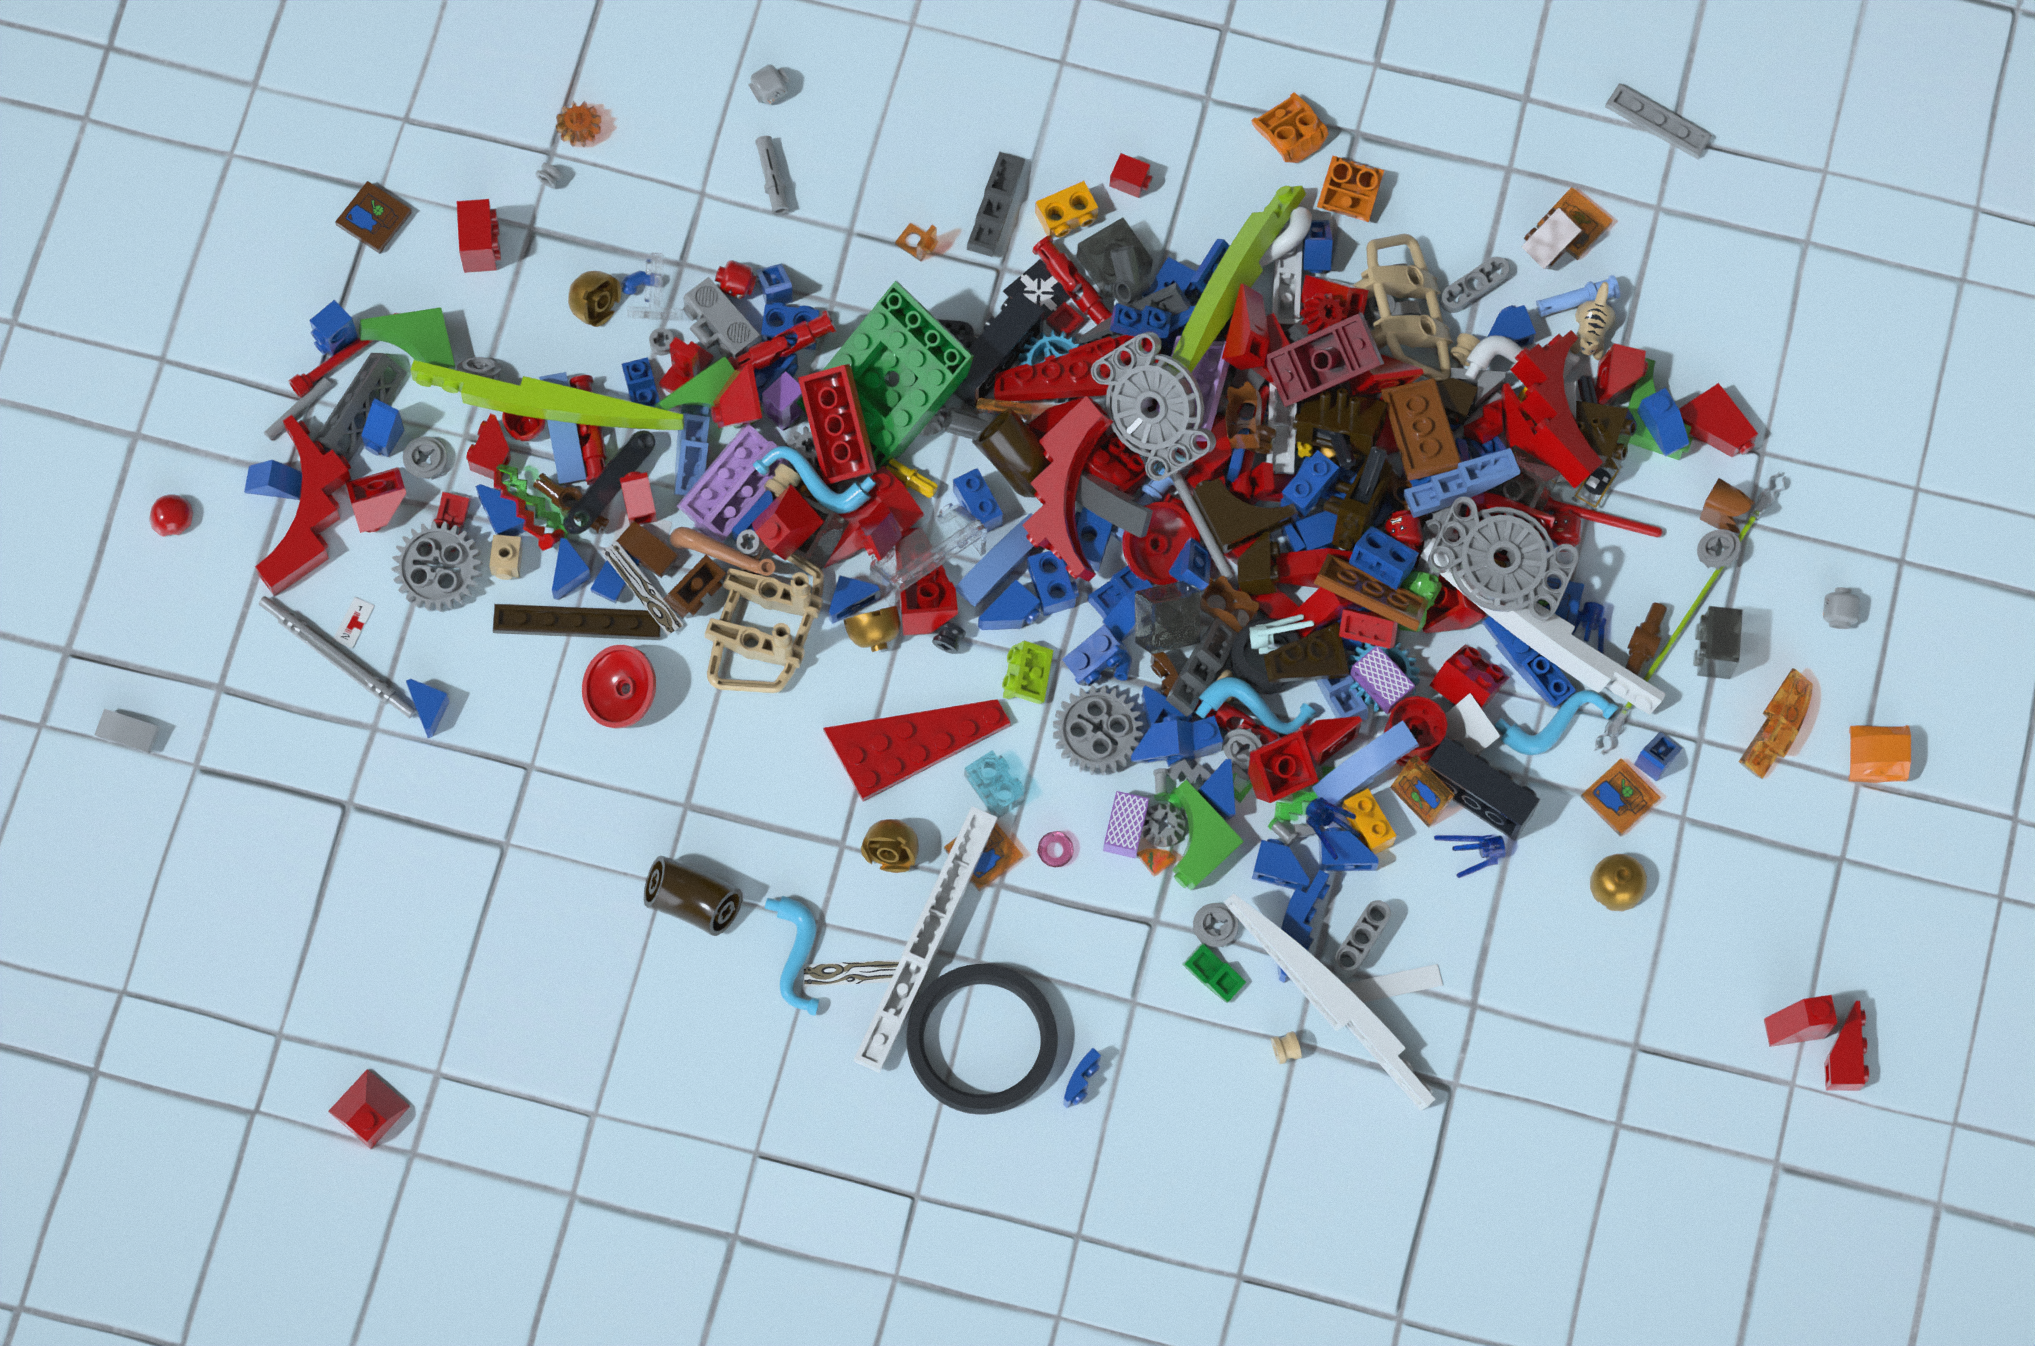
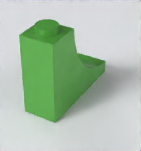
[358,307,455,370]
[654,356,763,428]
[1627,358,1693,460]
[1172,780,1244,890]

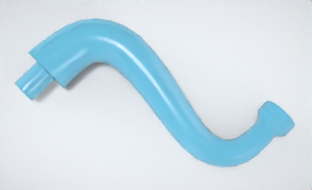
[753,446,877,514]
[1195,677,1317,735]
[1494,690,1619,755]
[765,896,820,1016]

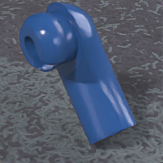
[621,271,661,295]
[1114,641,1132,681]

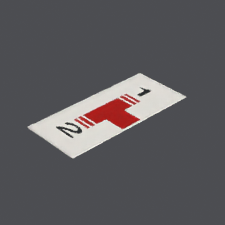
[332,597,375,648]

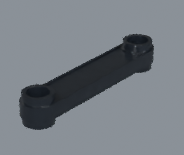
[563,430,656,534]

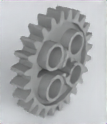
[391,521,483,612]
[1053,685,1143,776]

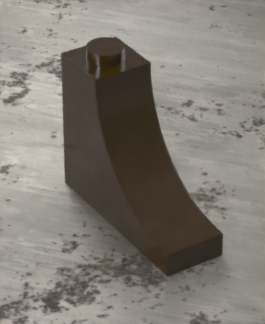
[1193,478,1298,554]

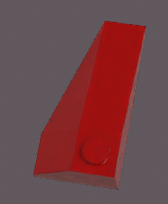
[805,466,924,568]
[895,527,958,635]

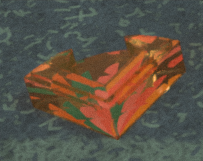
[1137,848,1176,877]

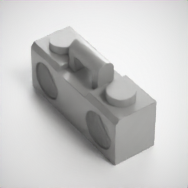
[683,277,761,360]

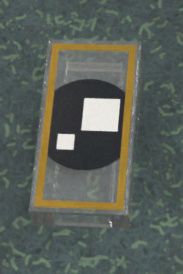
[1571,465,1623,511]

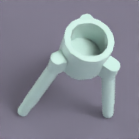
[1249,614,1314,654]

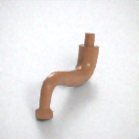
[670,527,775,576]

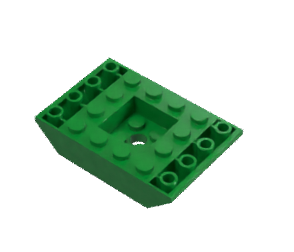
[796,281,974,477]

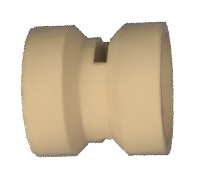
[764,464,802,498]

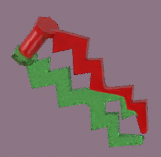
[494,464,569,551]

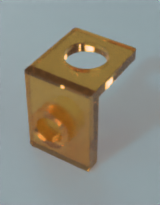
[895,223,938,261]

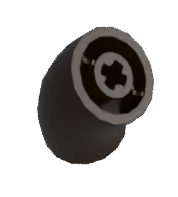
[974,408,1051,498]
[643,856,743,936]

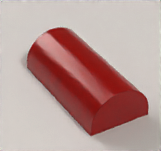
[798,364,877,485]

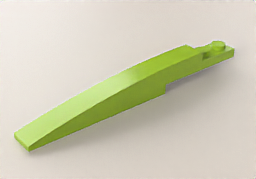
[1168,186,1306,373]
[410,360,684,430]

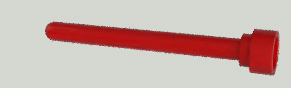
[288,313,399,398]
[1229,385,1269,502]
[1532,490,1663,538]

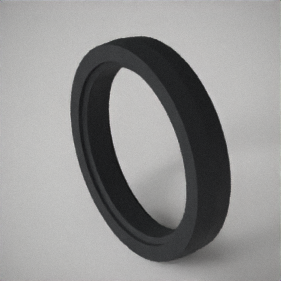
[906,964,1058,1115]

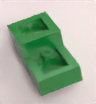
[1182,943,1246,1003]

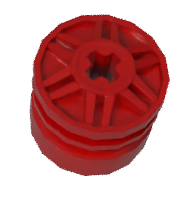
[1384,696,1448,768]

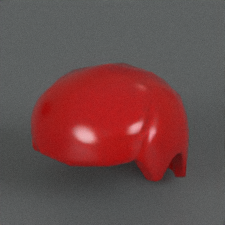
[502,412,546,441]
[149,494,194,537]

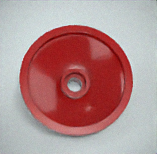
[1122,502,1200,585]
[582,645,656,729]

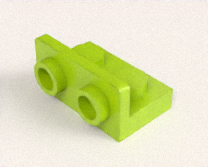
[1002,640,1053,704]

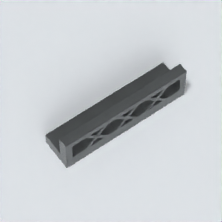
[313,353,407,462]

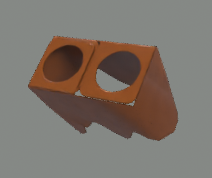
[1225,381,1262,449]
[1699,478,1755,534]
[1198,576,1259,633]

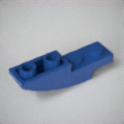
[1481,616,1576,708]
[1277,869,1331,983]

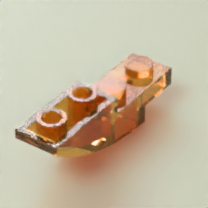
[1738,668,1813,779]

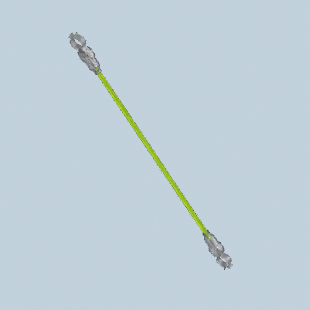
[1593,472,1786,755]

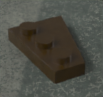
[1264,622,1349,683]

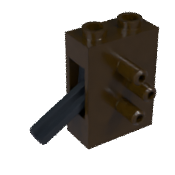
[1572,375,1637,470]
[1293,388,1387,470]
[1323,446,1393,552]

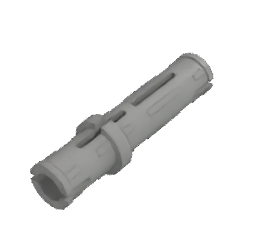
[755,135,789,215]

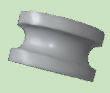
[535,162,563,189]
[649,328,674,356]
[736,530,764,557]

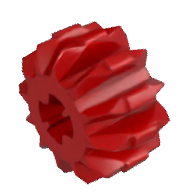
[1300,293,1347,334]

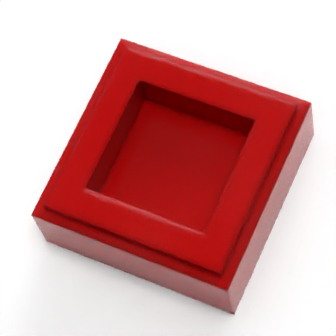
[1046,302,1084,339]

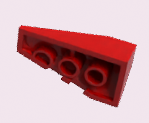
[1500,383,1557,499]
[1423,539,1486,633]

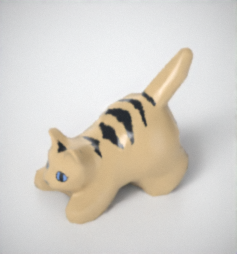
[1570,282,1616,360]

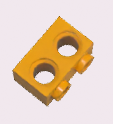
[1035,181,1098,238]
[1341,788,1397,855]

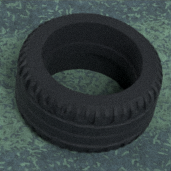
[1231,618,1301,694]

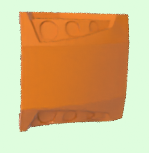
[1251,92,1329,163]
[1317,155,1385,222]
[1848,725,1911,783]

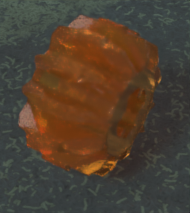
[556,101,601,147]

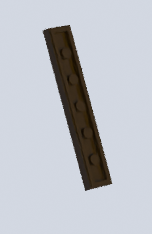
[493,604,661,640]

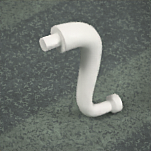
[1259,207,1312,267]
[1465,335,1580,380]

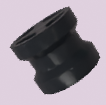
[932,621,966,654]

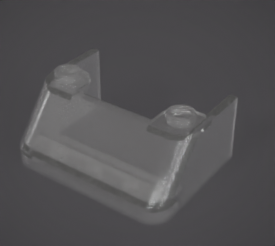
[870,503,987,612]

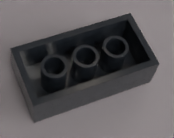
[953,291,1044,409]
[1421,737,1540,841]

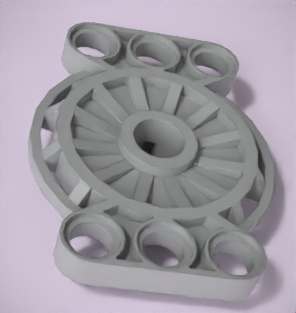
[1091,331,1216,481]
[1428,497,1579,621]

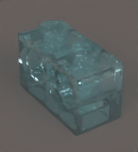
[964,750,1025,819]

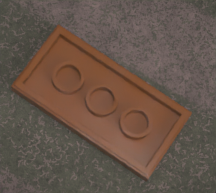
[1381,378,1461,481]
[1314,554,1429,631]

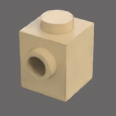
[489,535,523,580]

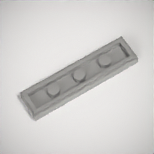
[1605,83,1712,160]

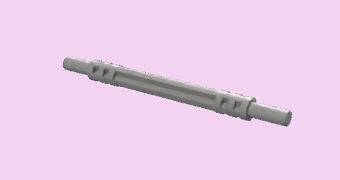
[258,596,416,719]

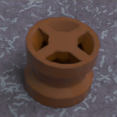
[1248,425,1277,454]

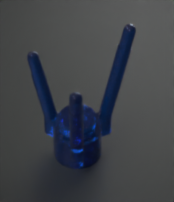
[1573,602,1607,655]
[1305,797,1361,860]
[1434,835,1506,878]

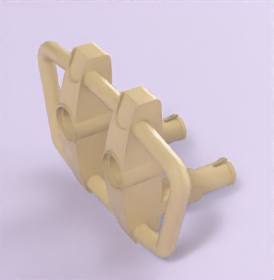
[1353,233,1453,383]
[704,544,824,693]

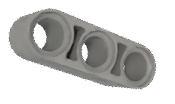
[1333,900,1391,978]

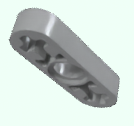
[1440,257,1509,313]

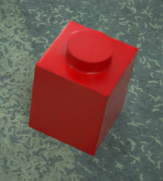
[1109,153,1153,198]

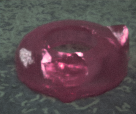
[1036,831,1074,868]

